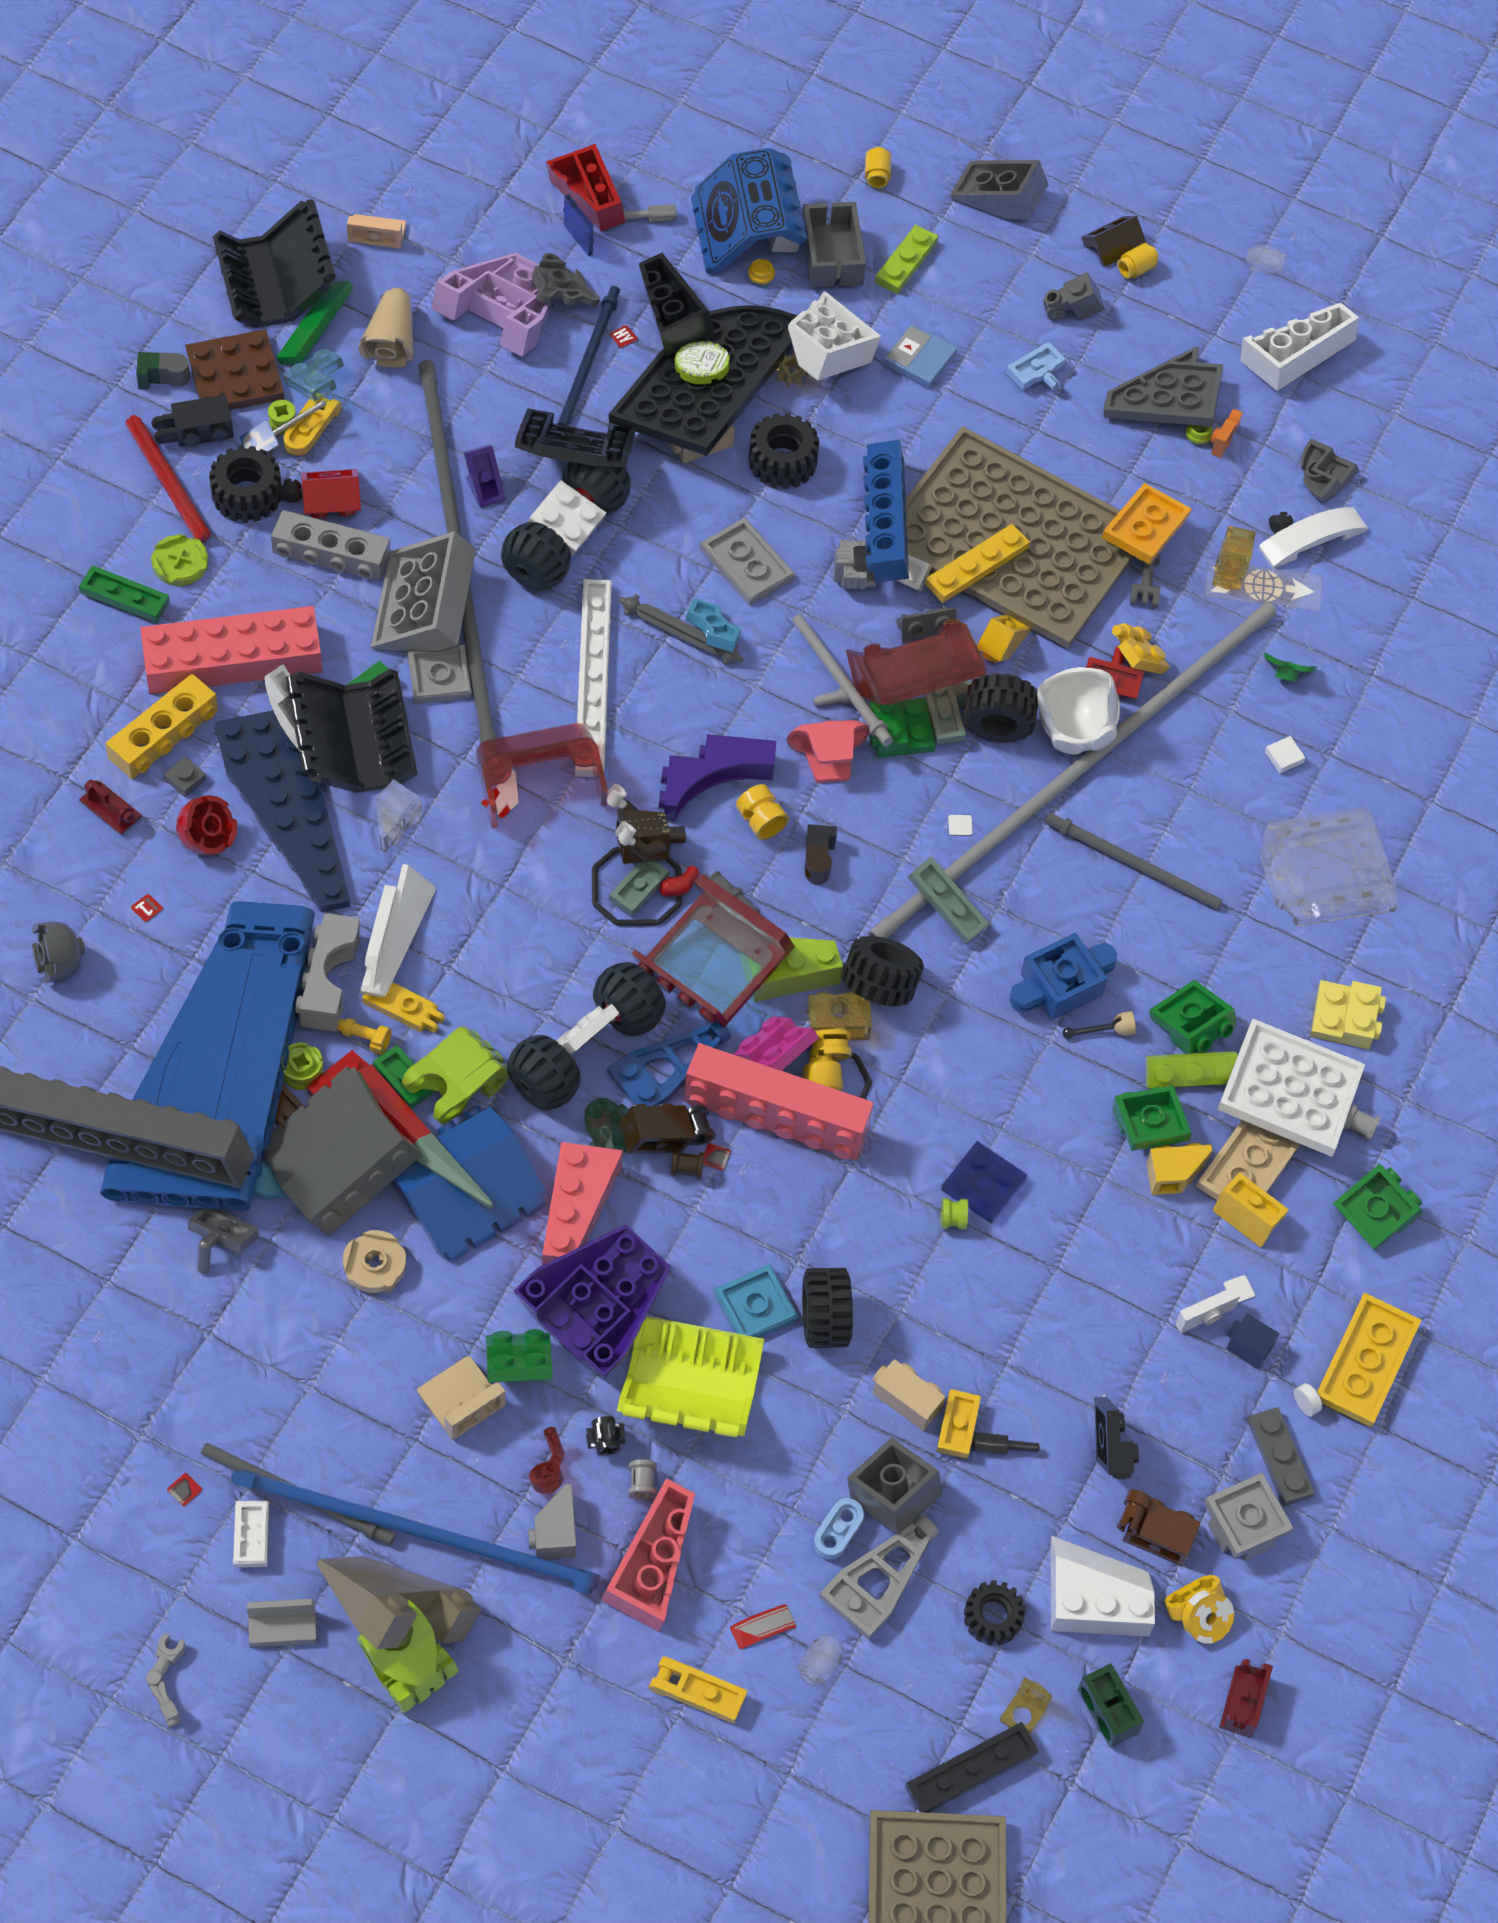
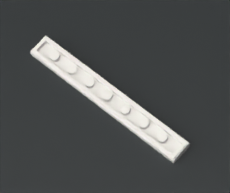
[575,579,612,778]

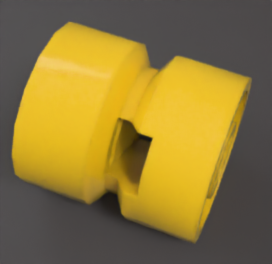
[735,784,789,840]

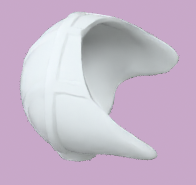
[1037,667,1120,755]

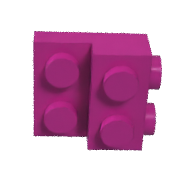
[733,1016,819,1071]

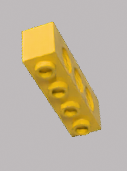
[105,674,218,780]

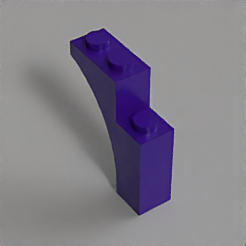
[659,734,777,821]

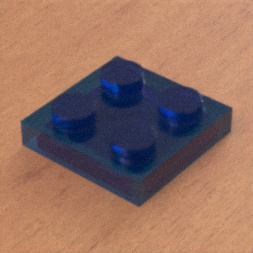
[941,1141,1028,1224]

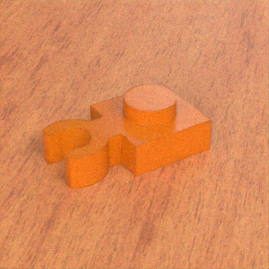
[1210,408,1243,458]

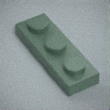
[907,856,989,944]

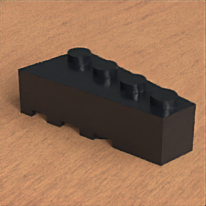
[638,253,715,358]

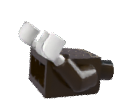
[607,784,686,864]

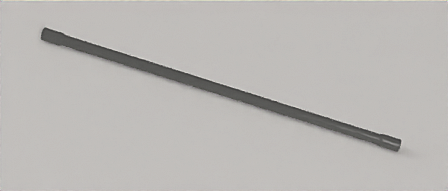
[418,360,500,760]

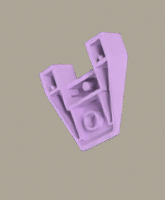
[431,253,553,357]

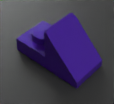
[463,444,506,507]

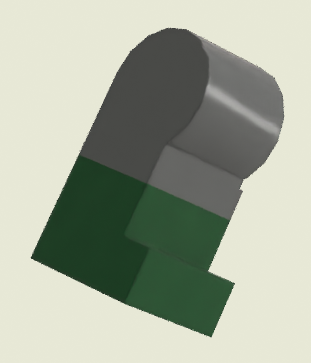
[136,352,190,389]

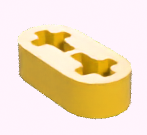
[1164,1575,1224,1621]

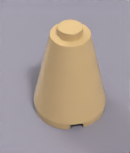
[358,288,414,368]

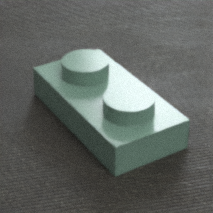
[609,861,669,917]

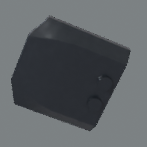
[515,408,636,467]

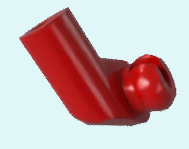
[659,866,700,898]

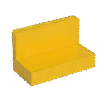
[1213,1172,1289,1247]

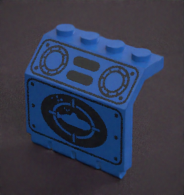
[691,148,807,274]

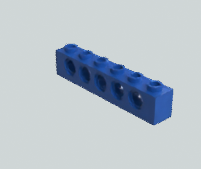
[863,440,909,583]

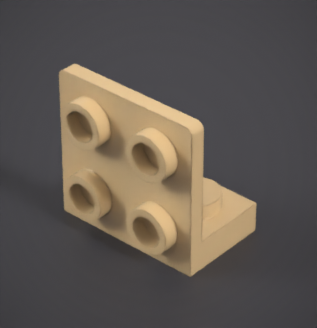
[417,1356,506,1441]

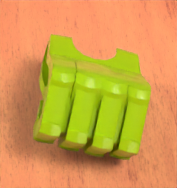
[402,1026,510,1124]
[357,1598,459,1713]

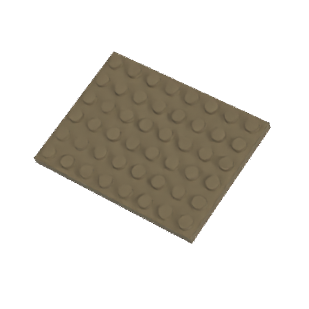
[906,426,1135,648]

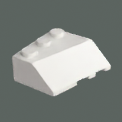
[788,291,881,381]
[1051,1536,1155,1637]

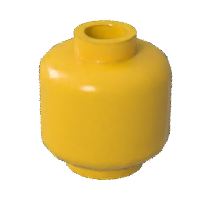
[802,1056,843,1091]

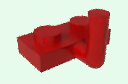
[1086,645,1144,700]

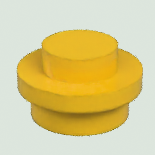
[748,259,775,284]

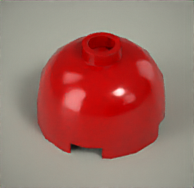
[176,795,237,855]

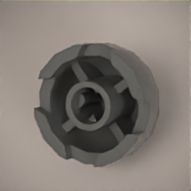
[32,922,85,983]

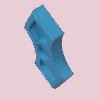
[685,598,741,653]

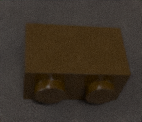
[619,1103,695,1154]

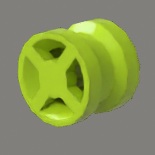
[268,400,296,435]
[940,1198,968,1230]

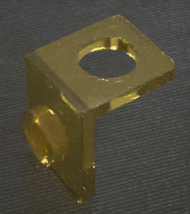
[1000,1677,1052,1734]

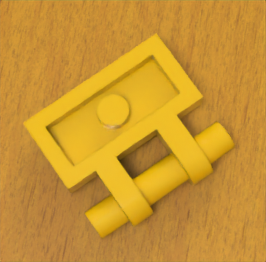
[1112,623,1170,675]

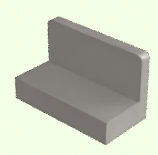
[247,1599,317,1648]

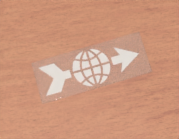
[1204,560,1323,611]

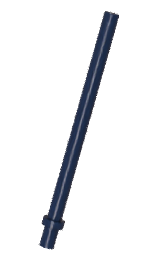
[557,286,620,426]

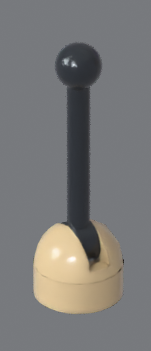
[1062,1011,1136,1039]

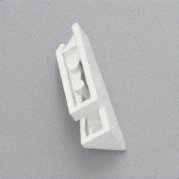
[361,864,436,997]

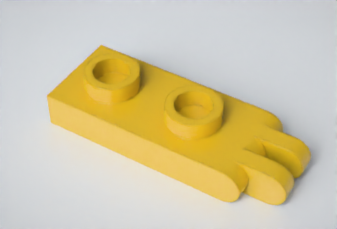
[362,982,445,1033]

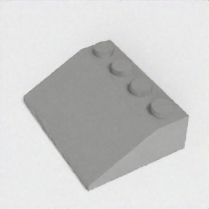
[371,531,476,651]

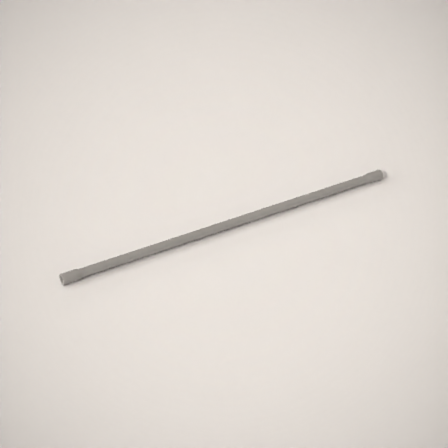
[867,602,1277,938]

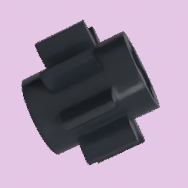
[586,1416,626,1456]

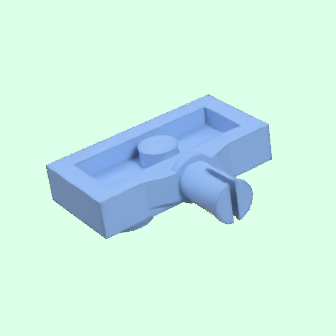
[1006,342,1066,391]

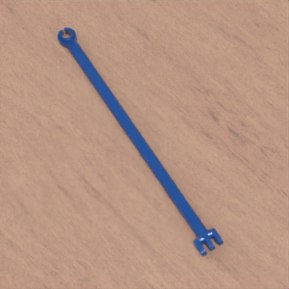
[231,1469,600,1594]

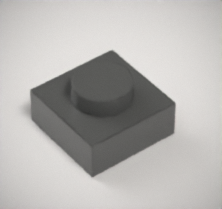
[164,756,206,797]

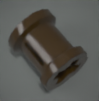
[671,1149,704,1180]

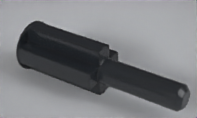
[973,1432,1040,1454]

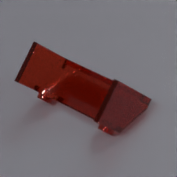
[846,618,987,705]
[476,723,608,828]

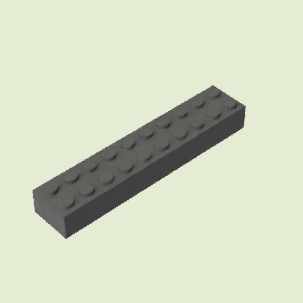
[0,1066,254,1188]

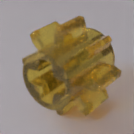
[776,352,808,388]

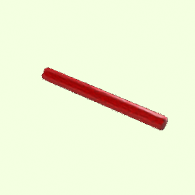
[125,415,211,543]

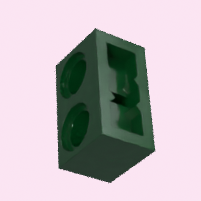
[1077,1663,1144,1748]

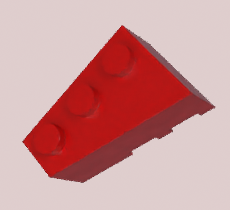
[546,144,626,231]

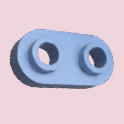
[814,1498,864,1559]

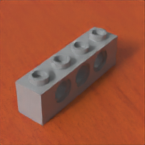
[271,510,391,581]

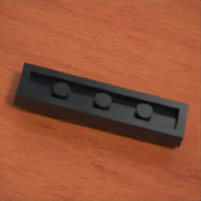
[905,1722,1039,1813]

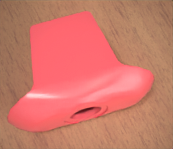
[787,720,869,783]

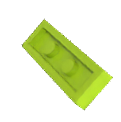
[875,224,938,294]
[1146,1051,1238,1088]

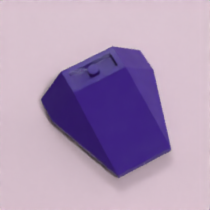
[514,1224,671,1378]

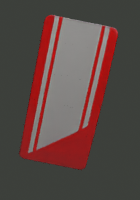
[730,1604,796,1649]

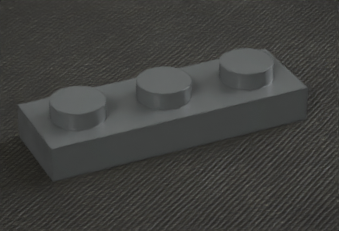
[1247,1407,1315,1507]

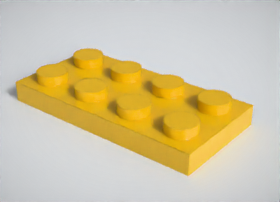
[1317,1292,1421,1428]

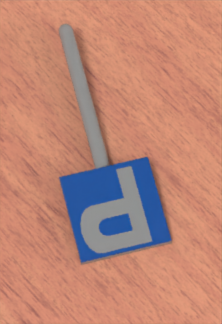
[239,400,326,454]

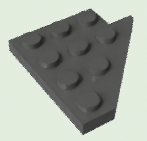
[1104,347,1223,427]

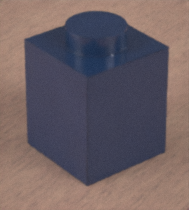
[1226,1313,1280,1369]

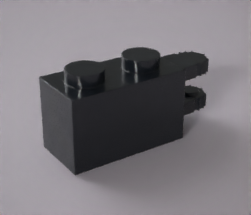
[151,394,234,447]

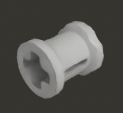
[1343,1104,1381,1142]
[628,1459,657,1500]

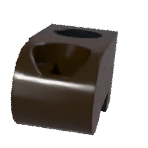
[804,824,837,885]

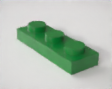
[79,565,170,623]

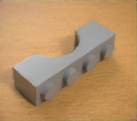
[295,913,361,1032]

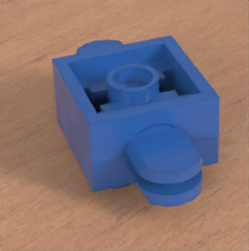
[1009,932,1117,1020]

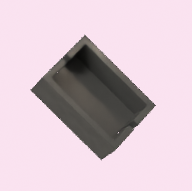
[802,202,866,288]

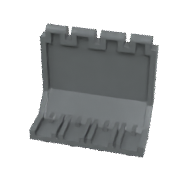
[263,1066,422,1237]

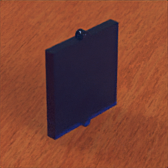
[563,194,595,257]

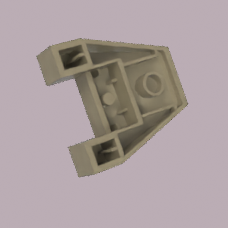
[317,1556,482,1649]

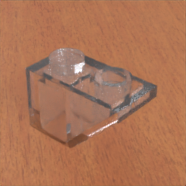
[375,779,423,853]

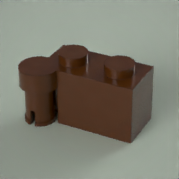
[1117,1489,1201,1567]

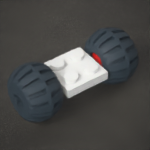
[501,459,631,591]
[507,962,666,1110]

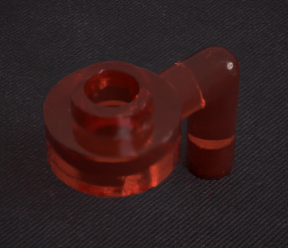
[529,1427,565,1494]

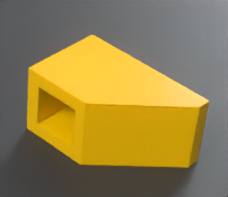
[1146,1143,1212,1195]

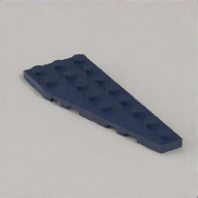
[214,710,350,912]

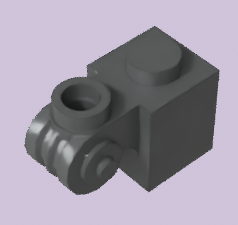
[1043,272,1105,321]

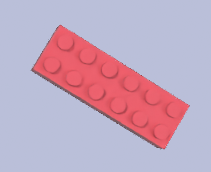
[140,606,323,694]
[684,1043,874,1161]

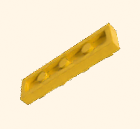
[925,524,1030,603]

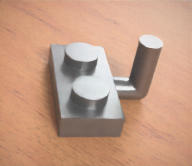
[188,1209,259,1274]

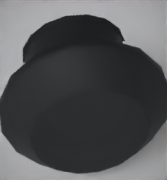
[281,478,303,503]
[1269,511,1293,534]

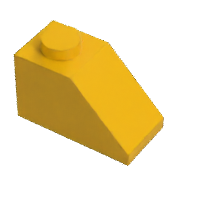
[976,614,1031,663]

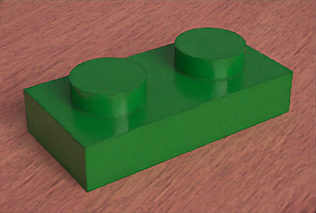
[373,1045,435,1109]

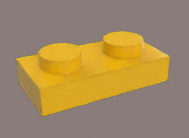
[936,1389,981,1459]

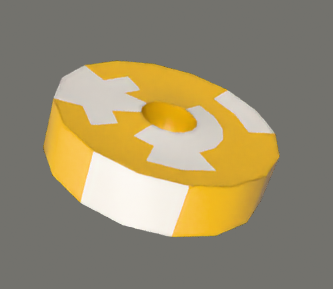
[1182,1590,1235,1644]

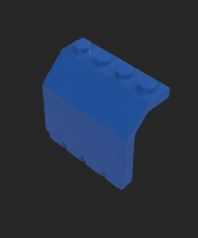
[393,1105,546,1262]

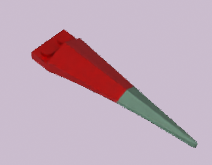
[306,1050,493,1209]

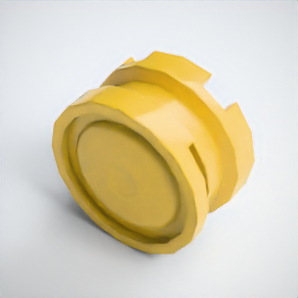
[809,1029,852,1061]

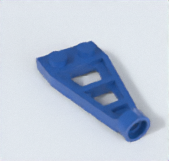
[607,1021,731,1106]

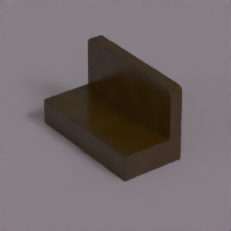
[1081,216,1146,266]

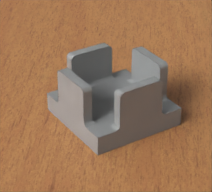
[1204,1473,1294,1560]

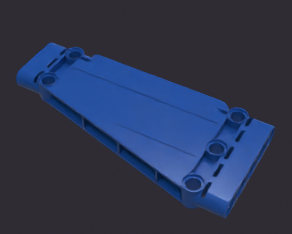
[100,901,315,1211]

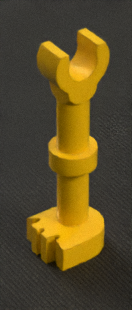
[337,1018,392,1055]

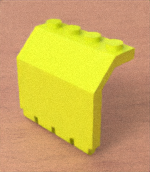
[617,1316,765,1438]

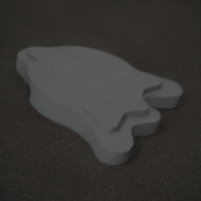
[532,253,600,307]

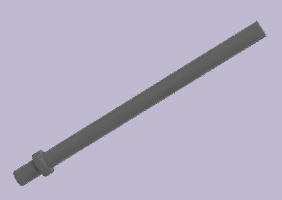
[1045,813,1223,910]
[201,1443,396,1546]

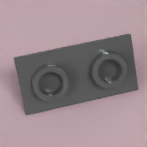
[896,606,957,643]

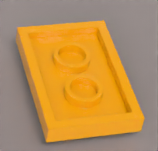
[1102,483,1192,565]

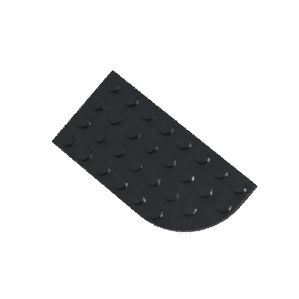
[609,305,798,456]

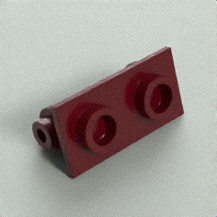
[79,779,142,835]

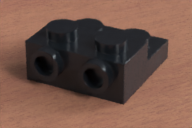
[1094,1397,1139,1479]

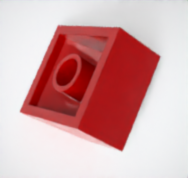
[301,469,361,518]

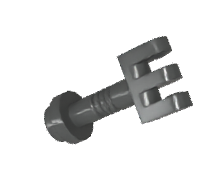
[1130,554,1161,608]

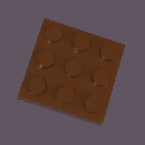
[185,329,285,410]

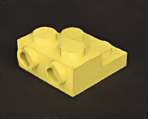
[1310,980,1386,1050]

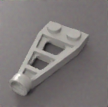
[819,1515,939,1640]

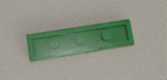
[276,281,353,364]

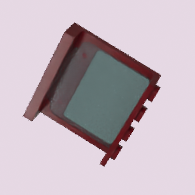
[631,874,795,1028]

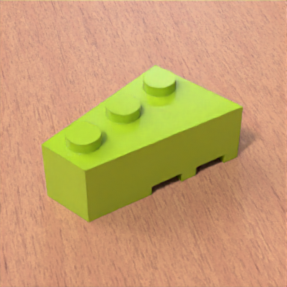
[738,937,843,1002]

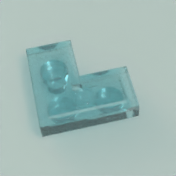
[282,348,344,402]

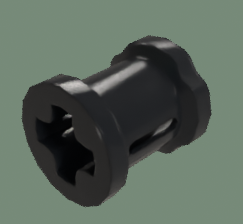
[687,1105,716,1146]

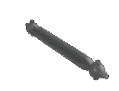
[618,594,744,666]

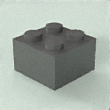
[847,1437,942,1535]

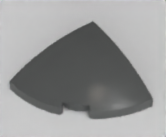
[1300,439,1359,502]

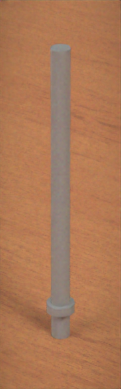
[792,614,893,746]

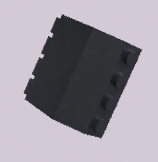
[213,199,336,328]
[285,669,418,793]

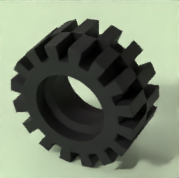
[964,1580,1025,1646]

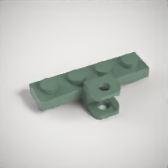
[912,640,979,745]

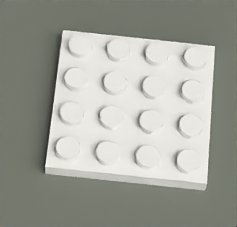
[1217,1019,1365,1157]

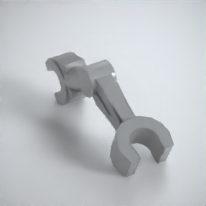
[146,1633,186,1728]

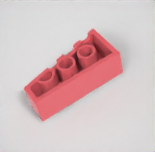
[542,1142,623,1266]
[601,1478,695,1632]

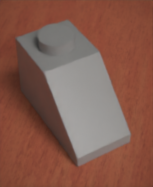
[528,1484,576,1559]

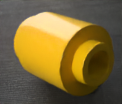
[865,147,891,188]
[1117,243,1158,279]

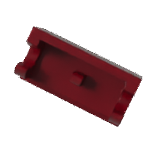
[1219,1659,1273,1738]

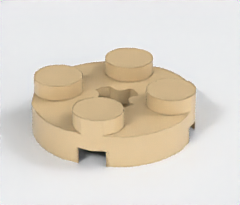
[343,1230,406,1293]

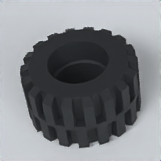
[748,413,819,489]
[209,446,282,523]
[963,673,1038,743]
[841,936,924,1006]
[802,1267,853,1348]

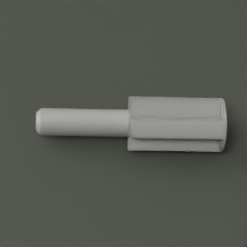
[624,204,677,222]

